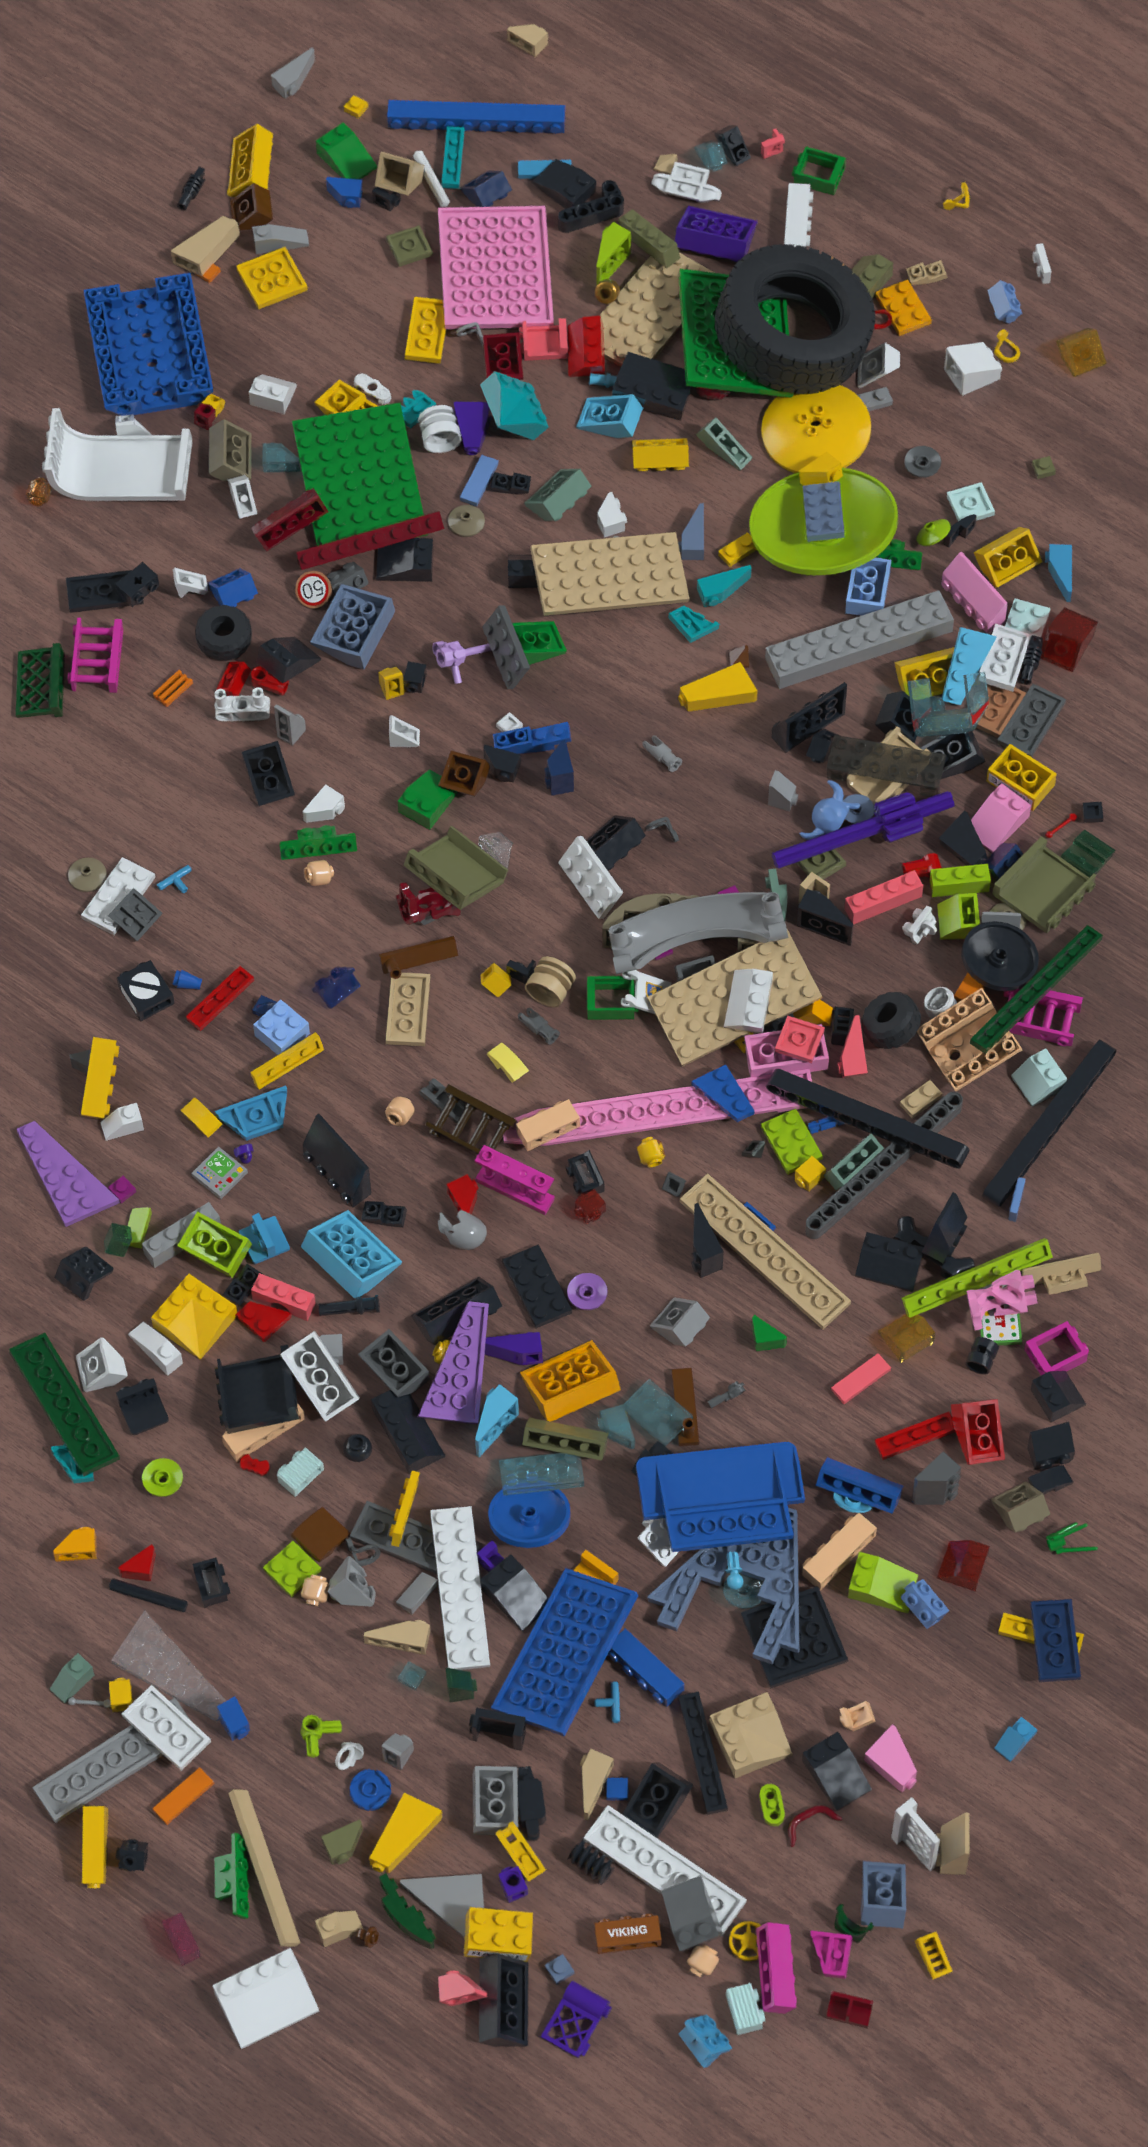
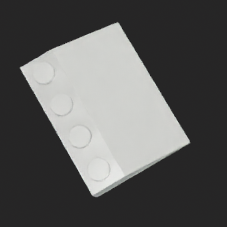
[213,1948,319,2049]

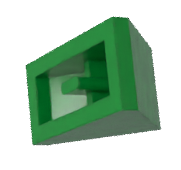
[752,1315,787,1351]

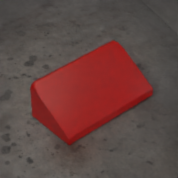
[216,661,251,696]

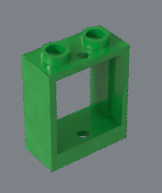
[792,146,846,196]
[587,976,638,1020]

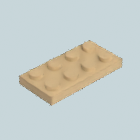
[386,973,431,1046]

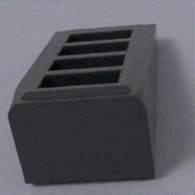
[831,1006,854,1046]

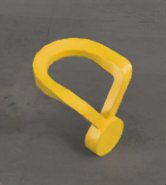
[943,182,970,210]
[994,329,1020,363]

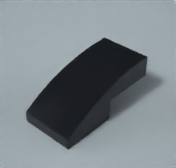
[943,514,977,547]
[1028,1465,1073,1495]

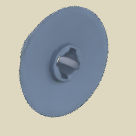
[843,794,874,824]

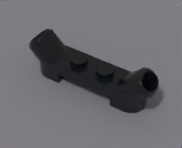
[893,1216,975,1279]

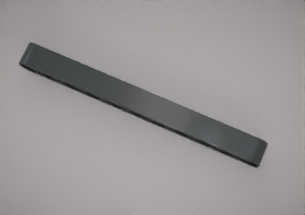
[805,1091,963,1239]

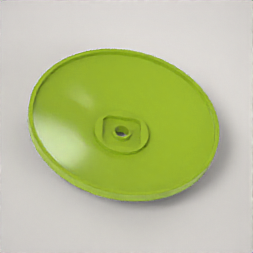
[750,468,898,575]

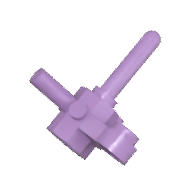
[432,641,491,684]

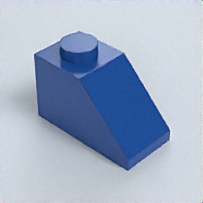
[326,177,363,208]
[217,1696,250,1741]

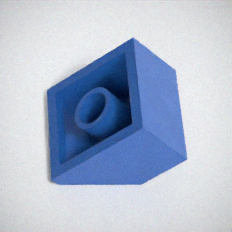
[207,568,258,607]

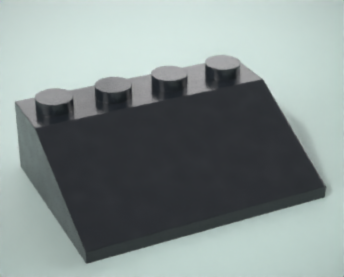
[612,352,693,421]
[771,682,847,753]
[302,1113,372,1208]

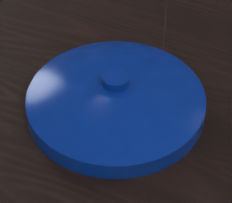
[488,1481,571,1548]

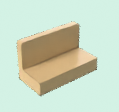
[799,872,830,904]

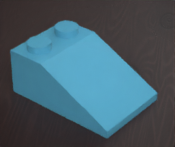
[576,394,643,438]
[475,1384,519,1457]

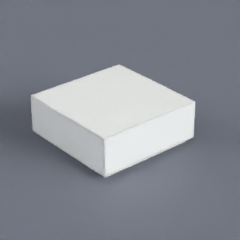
[496,712,523,732]

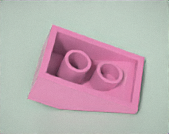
[971,783,1031,853]

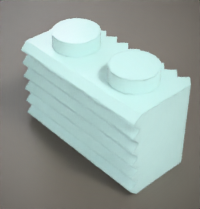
[277,1448,324,1497]
[726,1983,765,2035]

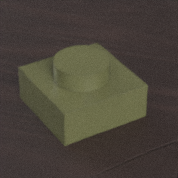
[1032,456,1056,479]

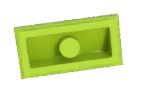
[122,1207,152,1249]

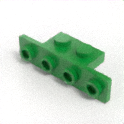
[875,539,922,570]
[279,825,357,860]
[214,1833,249,1919]

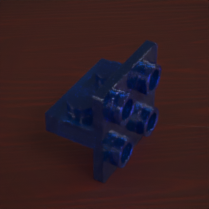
[311,966,361,1009]

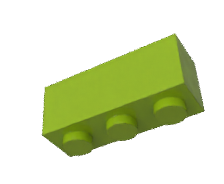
[929,864,991,897]

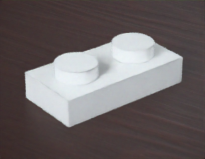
[1033,243,1051,284]

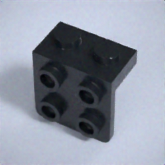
[54,1247,114,1301]
[116,1378,169,1435]

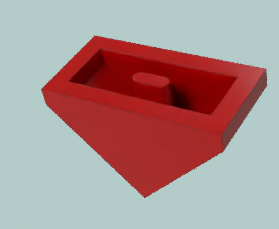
[118,1544,156,1582]

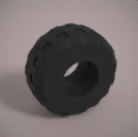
[195,605,252,661]
[861,992,921,1049]

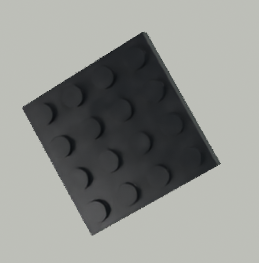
[741,1586,848,1689]

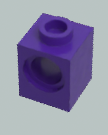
[499,1866,528,1903]

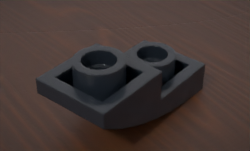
[490,472,531,494]
[361,1201,407,1228]
[223,1264,264,1306]

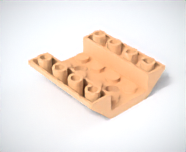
[917,988,1022,1091]

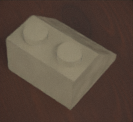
[991,1481,1051,1533]

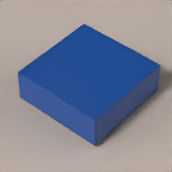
[607,1778,628,1800]

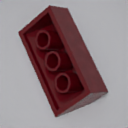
[251,488,329,552]

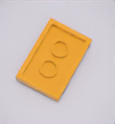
[875,280,932,336]

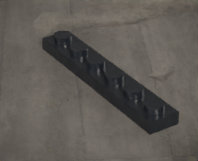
[678,1691,728,1815]

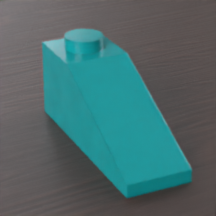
[697,565,751,607]

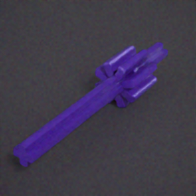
[772,791,955,869]

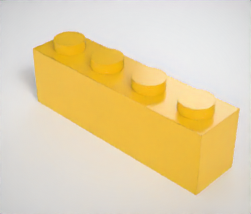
[81,1037,120,1120]

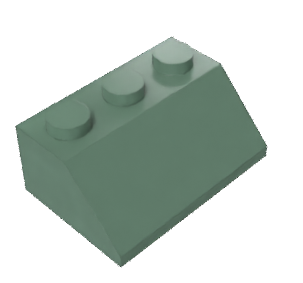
[524,469,591,521]

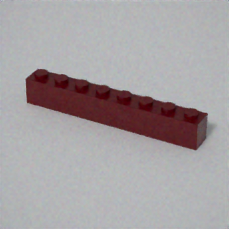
[296,511,444,570]

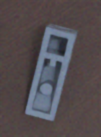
[678,503,704,560]

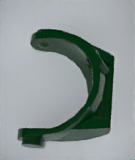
[834,1904,874,1943]

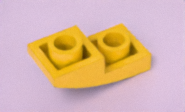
[181,1098,223,1138]

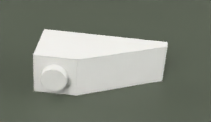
[128,1321,183,1376]

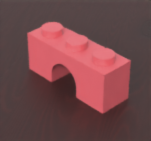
[251,1273,316,1321]

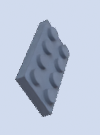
[803,482,845,542]

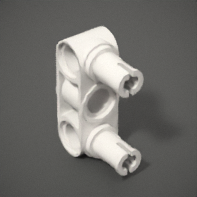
[215,688,270,721]

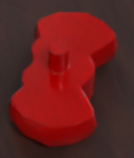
[240,1454,270,1476]

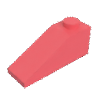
[837,1015,868,1078]

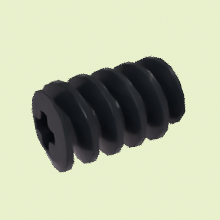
[568,1839,615,1885]

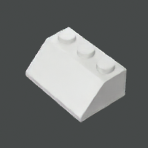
[724,969,773,1033]

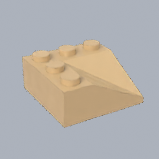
[710,1692,792,1778]

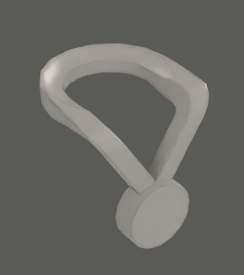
[456,322,483,346]

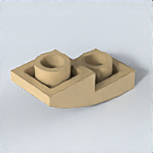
[906,260,947,285]

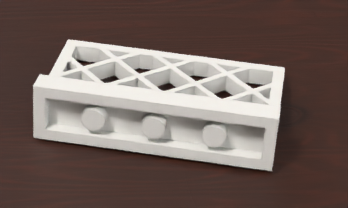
[891,1798,940,1871]

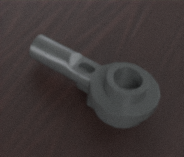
[708,1381,746,1408]

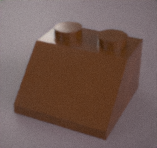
[230,183,273,231]
[439,750,490,797]

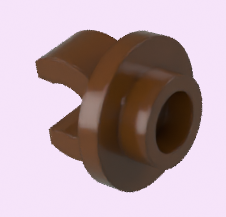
[356,1926,379,1948]

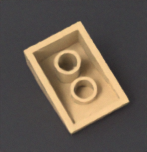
[936,1813,969,1874]

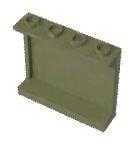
[404,826,508,910]
[992,836,1096,933]

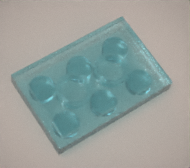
[621,1379,693,1446]

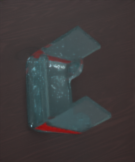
[907,672,989,737]

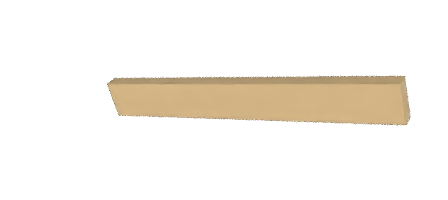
[229,1789,300,1947]

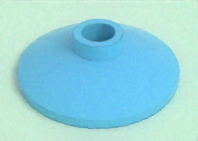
[833,1492,872,1513]

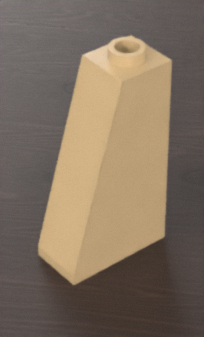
[171,216,240,276]

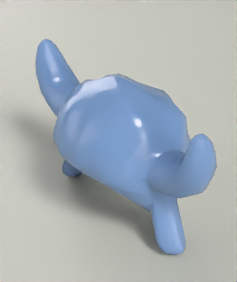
[799,780,860,840]

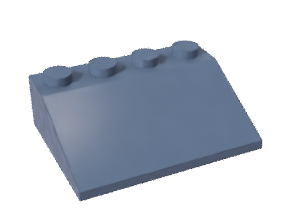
[310,584,395,669]

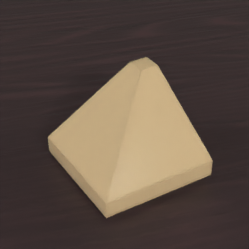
[654,154,677,175]

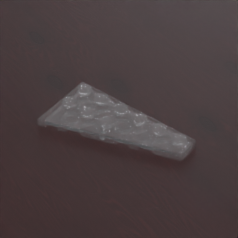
[111,1610,226,1722]

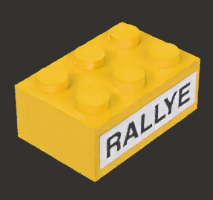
[986,744,1057,811]
[464,1907,533,1962]

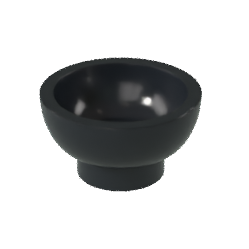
[343,1434,372,1462]

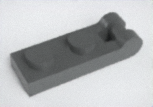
[419,1078,466,1124]

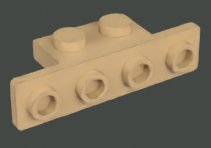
[1022,1253,1101,1295]

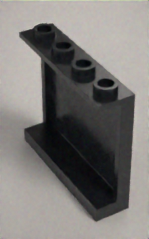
[215,1344,299,1434]

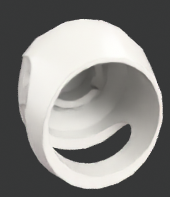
[924,987,957,1019]

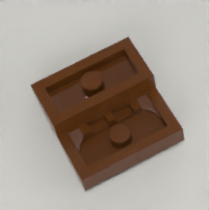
[291,1507,351,1562]

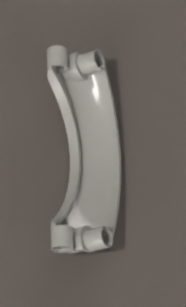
[608,892,788,974]

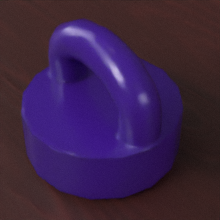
[233,1144,254,1164]

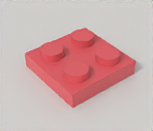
[775,1016,825,1064]

